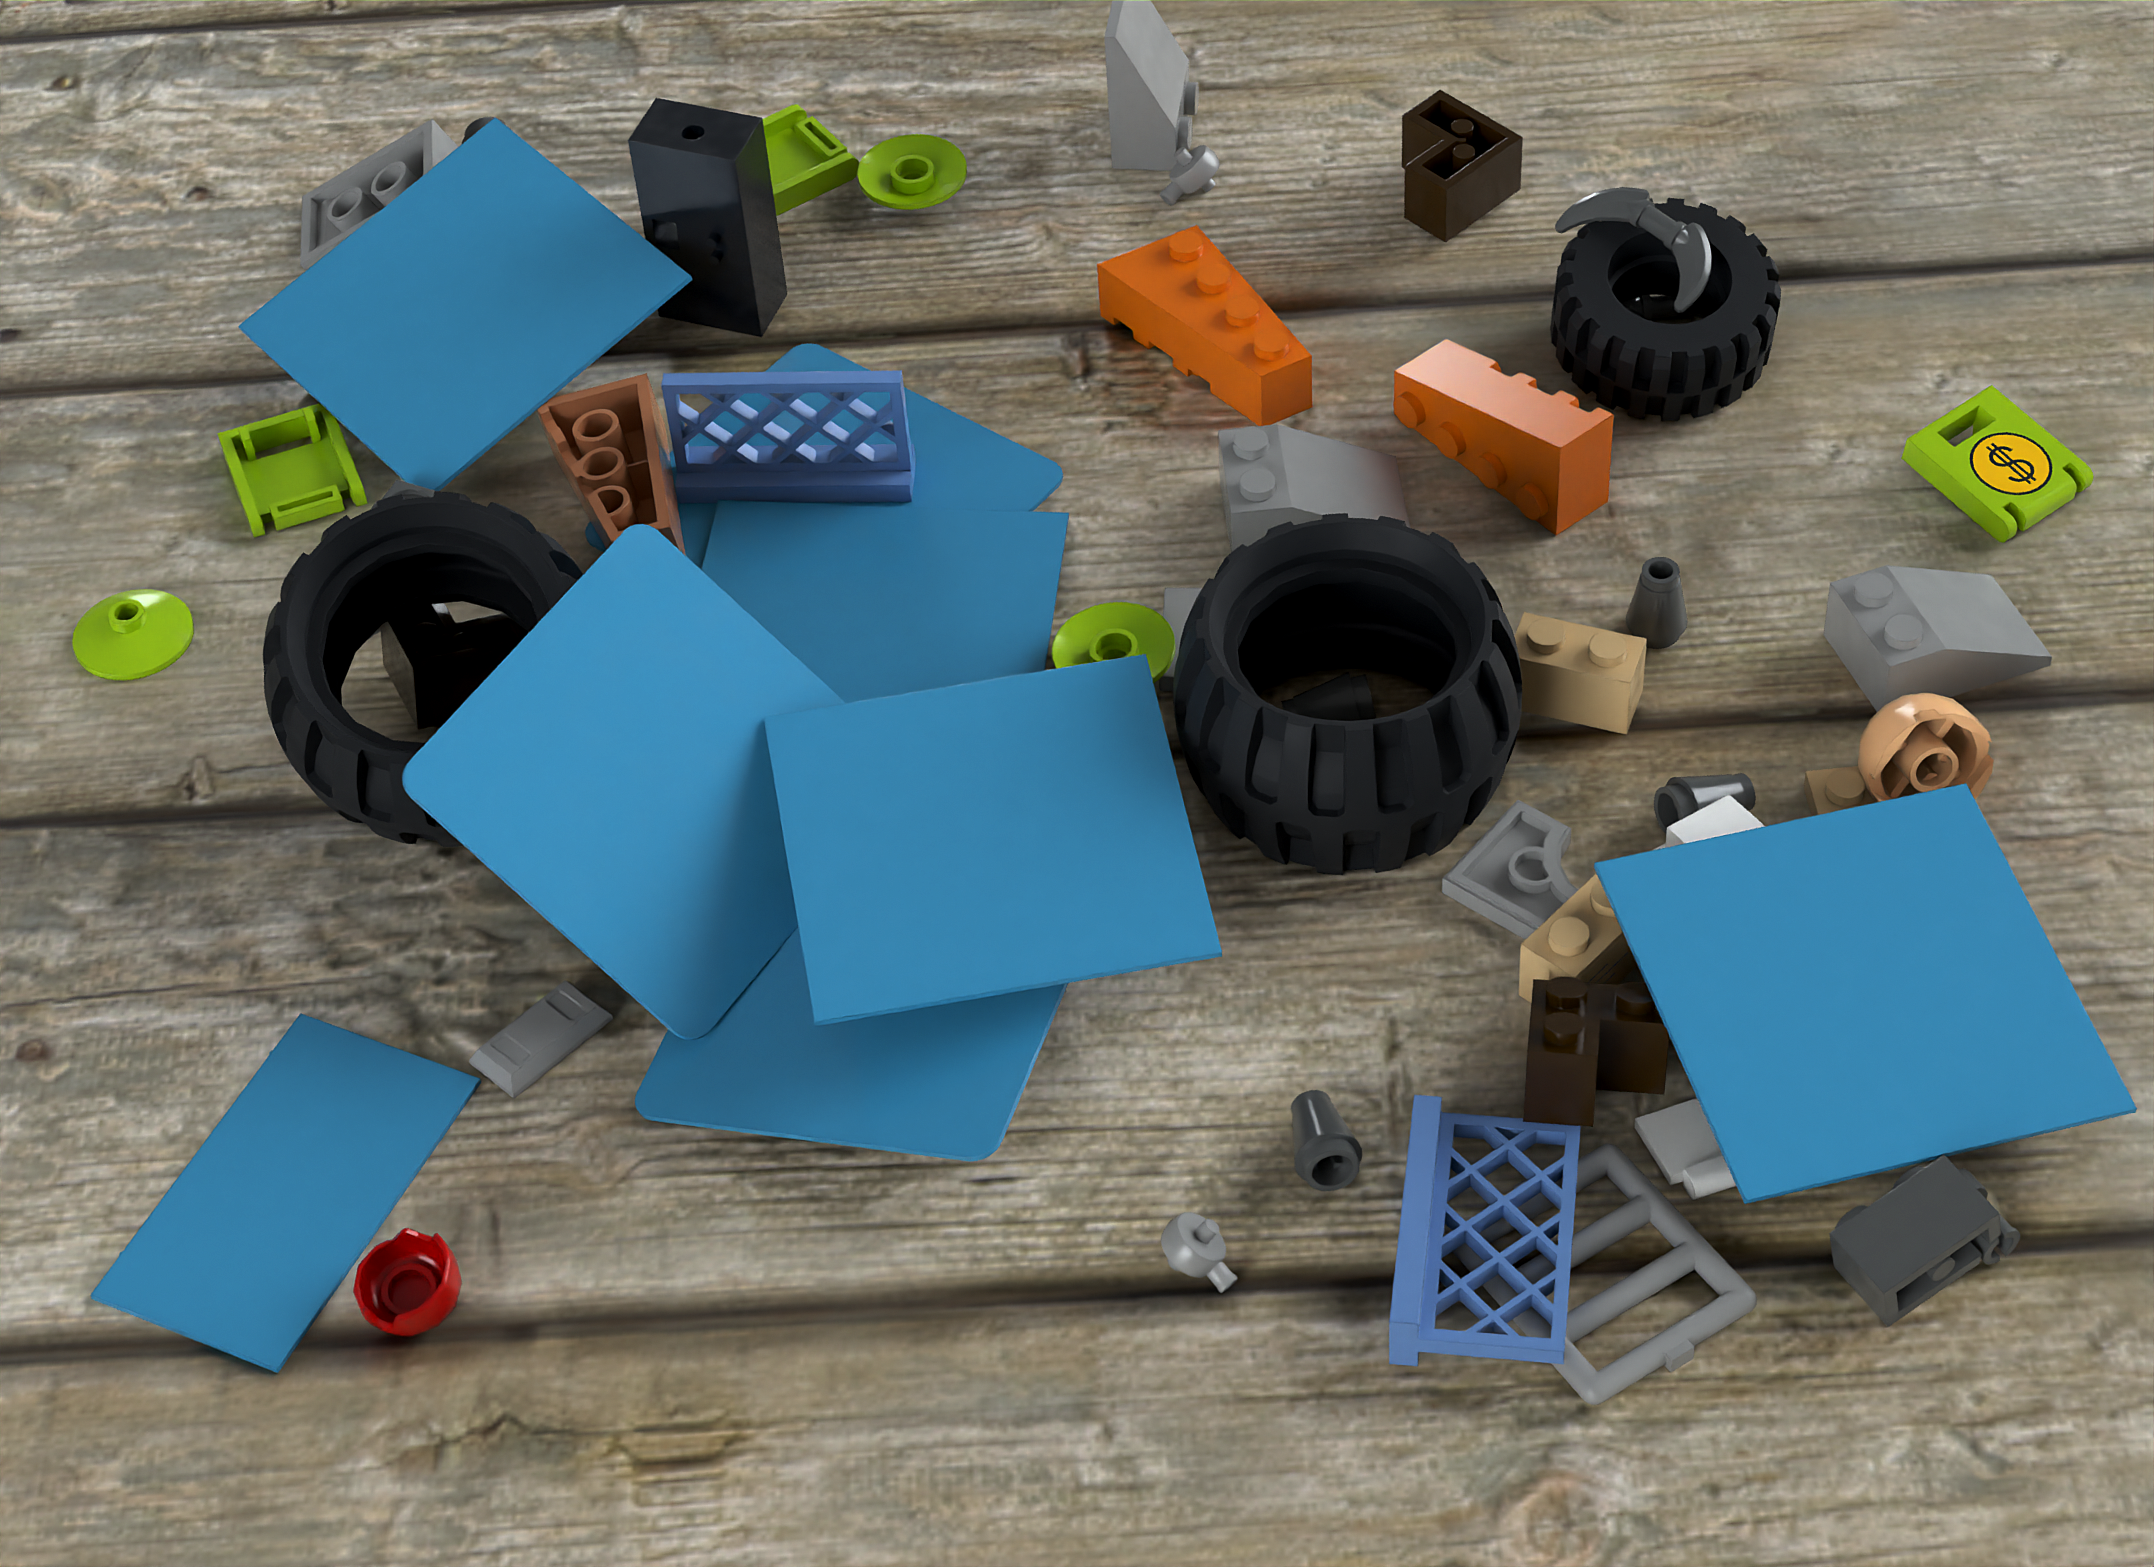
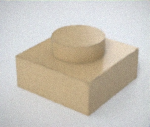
[1804,766,1876,816]

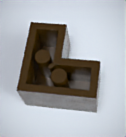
[1402,90,1523,243]
[380,603,528,730]
[1523,977,1669,1127]

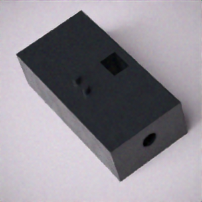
[628,98,788,337]

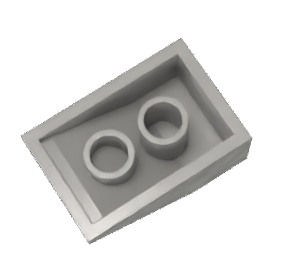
[1104,0,1199,171]
[300,119,458,270]
[1218,424,1410,552]
[1823,565,2052,712]

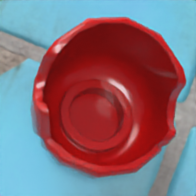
[353,1228,462,1337]

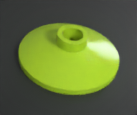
[857,134,967,210]
[72,589,194,681]
[1052,602,1176,684]

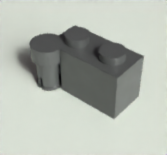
[1829,1154,2021,1327]

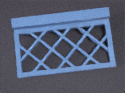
[661,370,916,503]
[1389,1095,1581,1366]

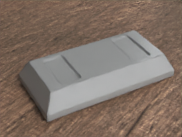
[469,980,613,1098]

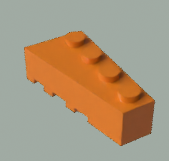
[1097,225,1312,426]
[1393,339,1614,535]

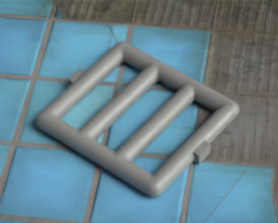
[1452,1144,1757,1405]

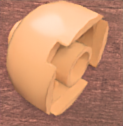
[1858,693,1994,802]

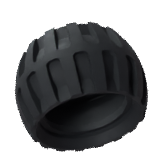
[262,491,583,847]
[1173,513,1522,875]

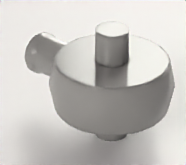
[1160,145,1220,206]
[1161,1212,1238,1293]

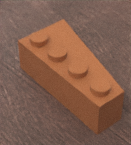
[536,373,686,556]

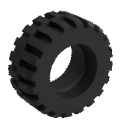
[1550,198,1781,421]

